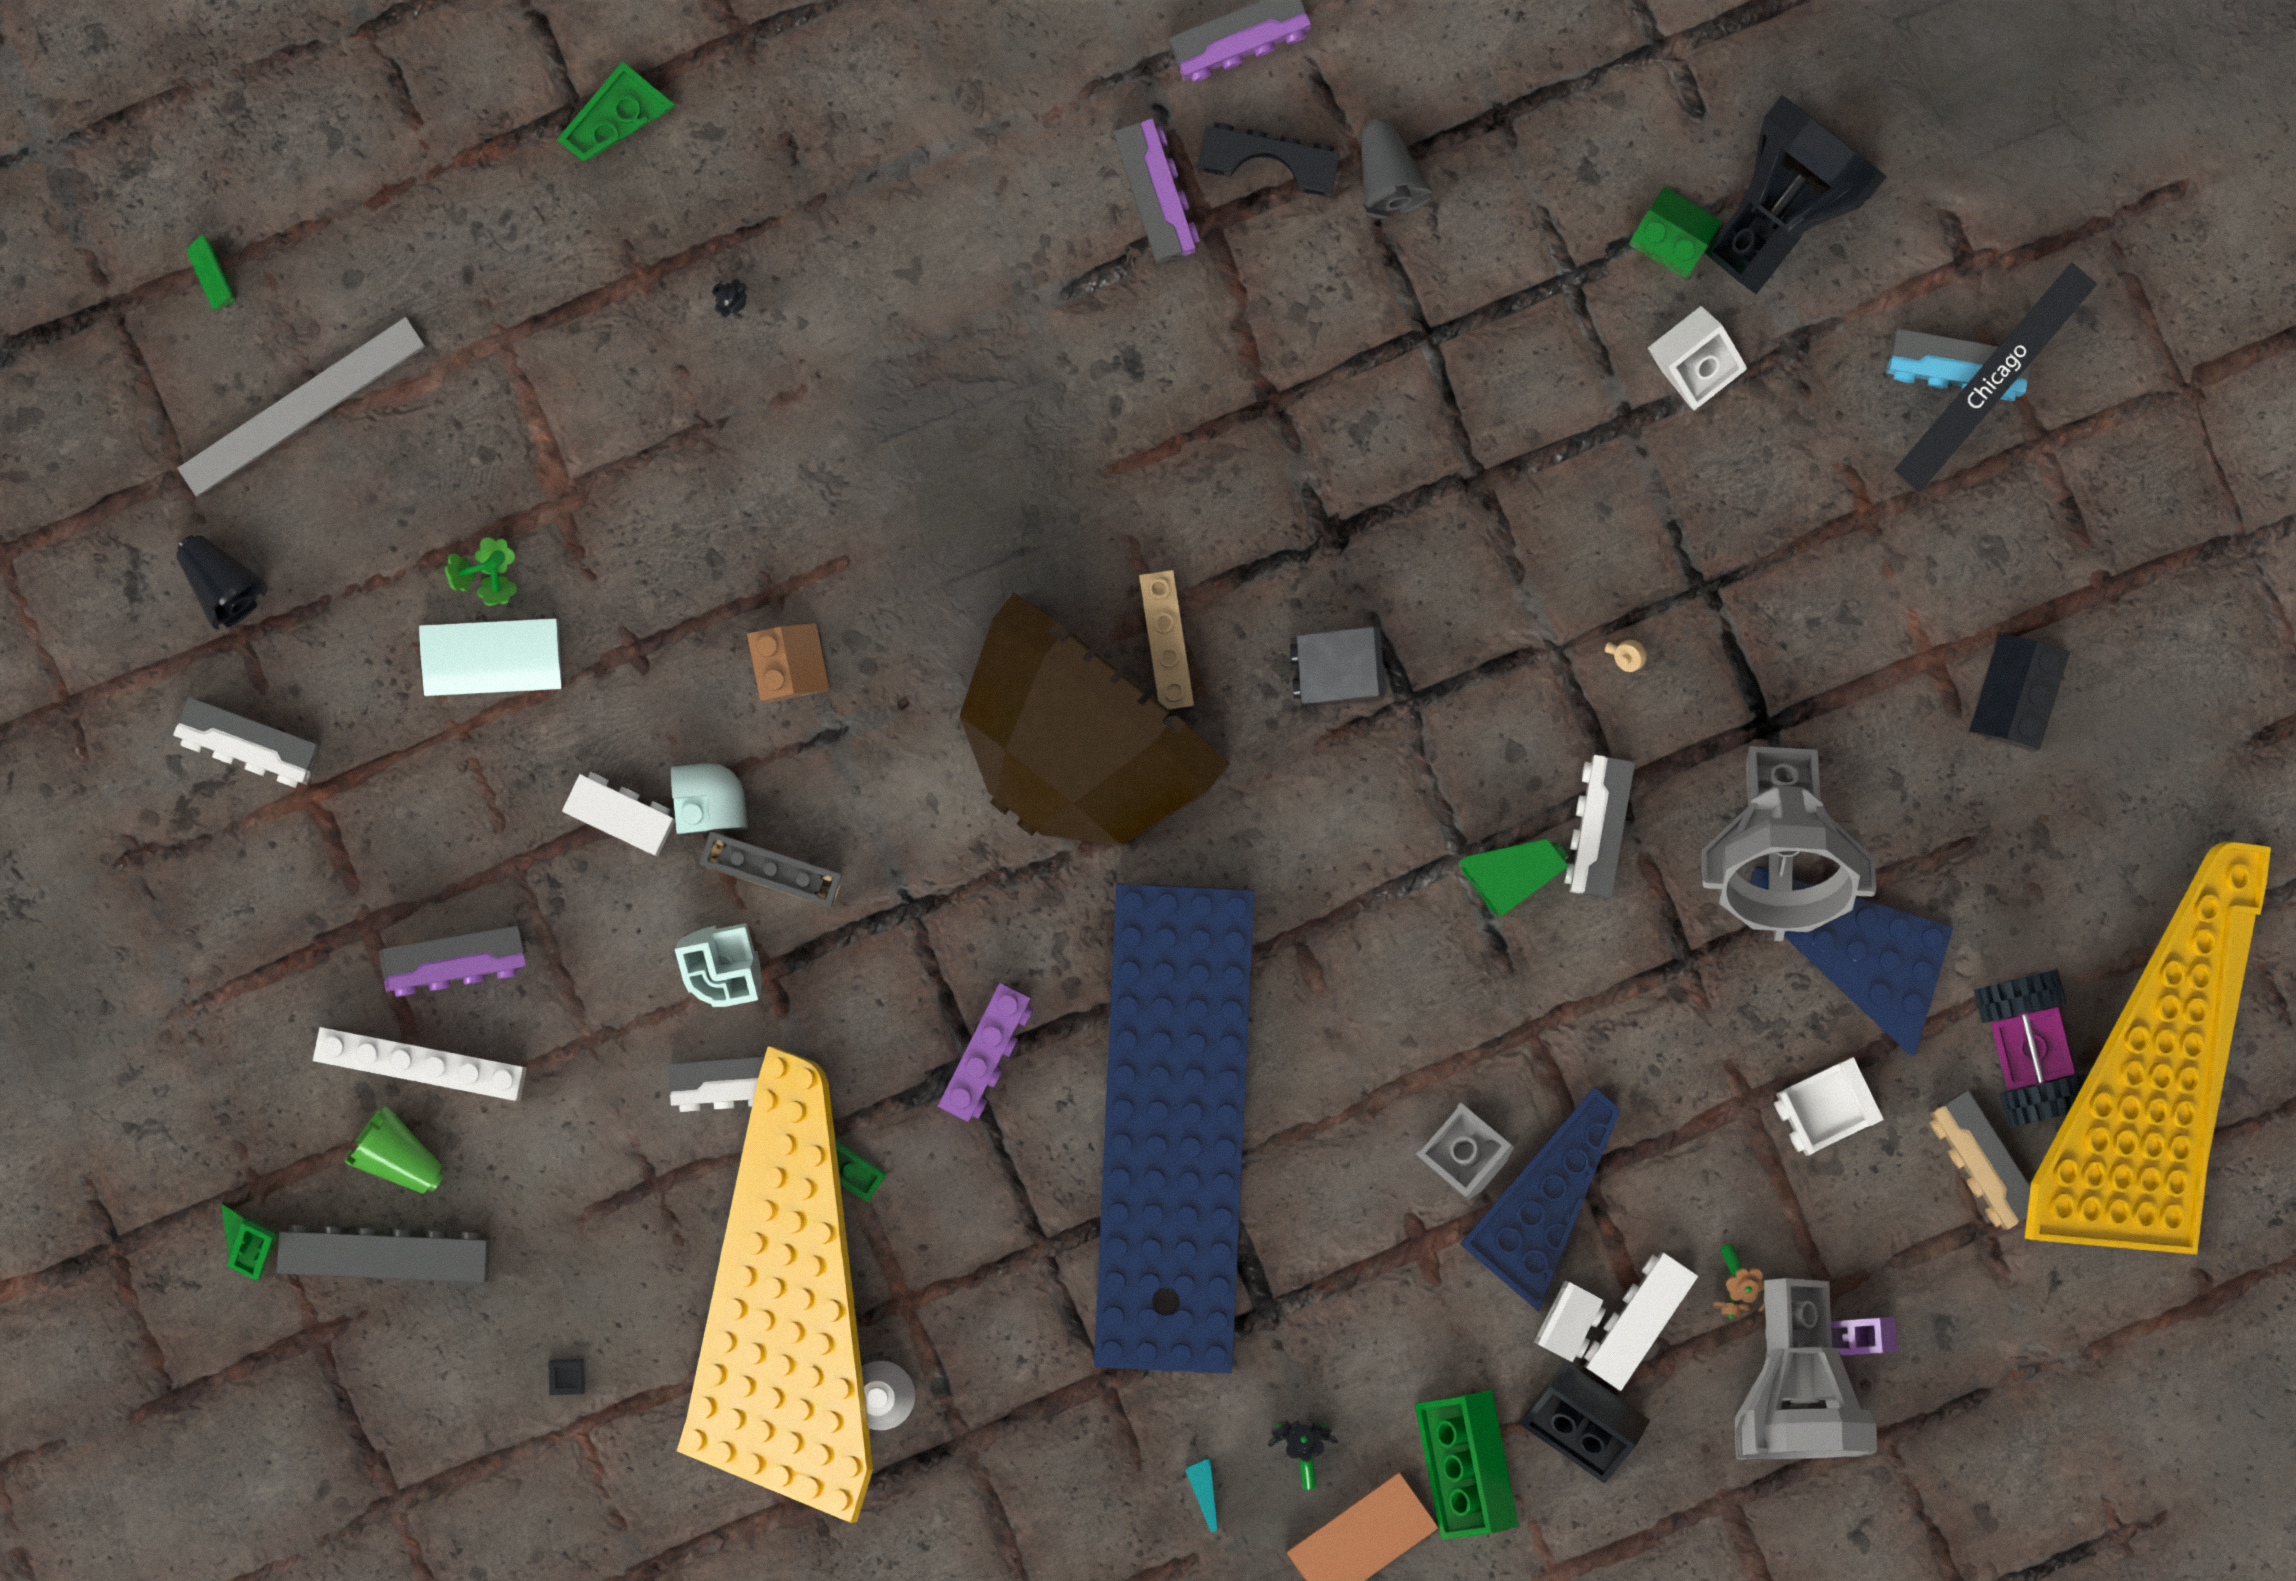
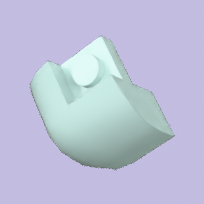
[671,763,748,834]
[675,923,762,1007]

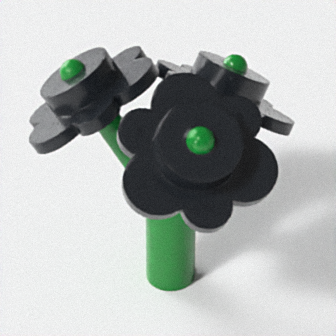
[1267,1420,1338,1490]

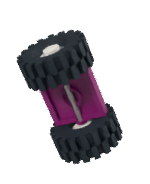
[1974,969,2086,1127]

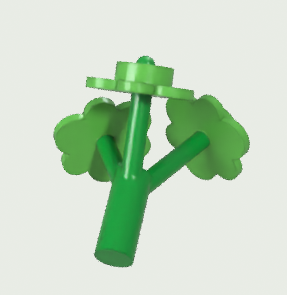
[445,537,517,606]

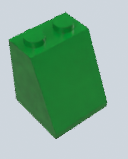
[1457,839,1569,919]

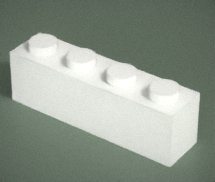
[1583,1252,1698,1391]

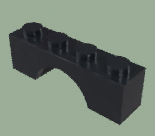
[1197,122,1340,198]

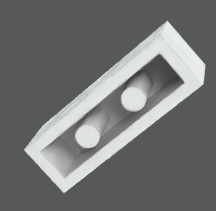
[562,772,675,857]

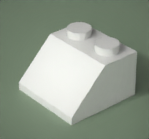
[1648,306,1747,411]
[1534,1281,1606,1362]

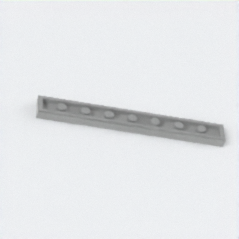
[177,317,426,498]

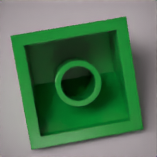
[1628,186,1722,280]

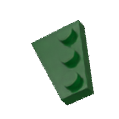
[557,61,676,163]

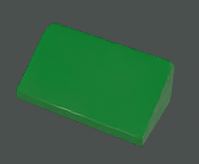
[187,235,237,310]

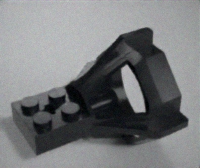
[1704,95,1888,295]

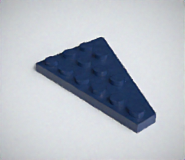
[1750,867,1953,1056]

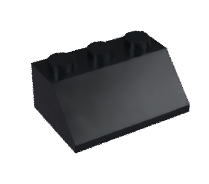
[1969,634,2070,752]
[1520,1361,1650,1484]

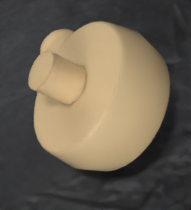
[1605,640,1647,672]

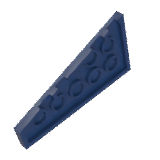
[1460,1087,1621,1312]

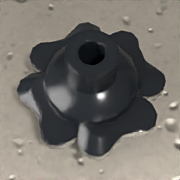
[712,279,747,317]

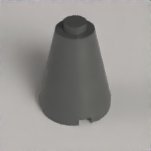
[1361,118,1431,218]

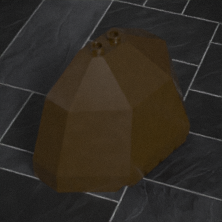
[960,592,1230,847]

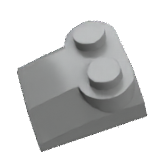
[1416,1102,1514,1200]

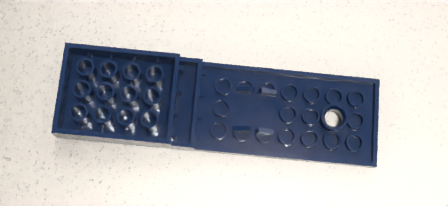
[1094,883,1254,1374]

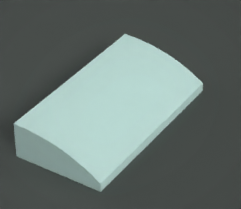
[419,619,562,696]

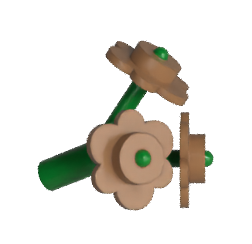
[1713,1244,1765,1319]

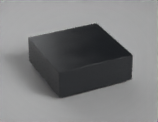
[548,1359,585,1395]

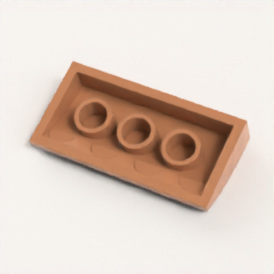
[1286,1471,1438,1581]

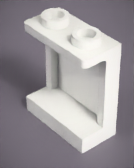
[1774,1057,1884,1156]

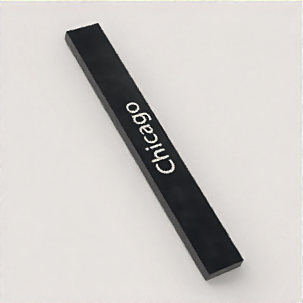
[1893,262,2097,493]

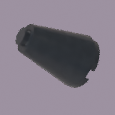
[176,535,268,630]

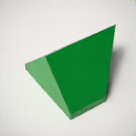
[221,1203,279,1281]

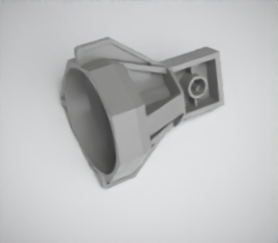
[1701,746,1876,941]
[1734,1278,1877,1460]

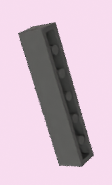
[277,1225,490,1282]

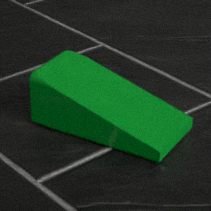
[835,1139,887,1203]

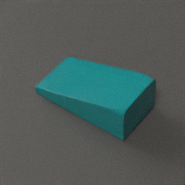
[1185,1457,1217,1532]

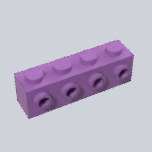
[937,983,1034,1122]

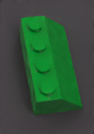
[1414,1390,1519,1540]

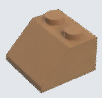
[747,623,830,704]

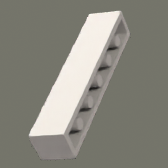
[313,1027,527,1101]

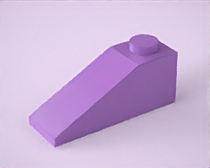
[1831,1317,1898,1356]

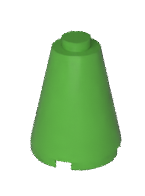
[344,1105,444,1194]

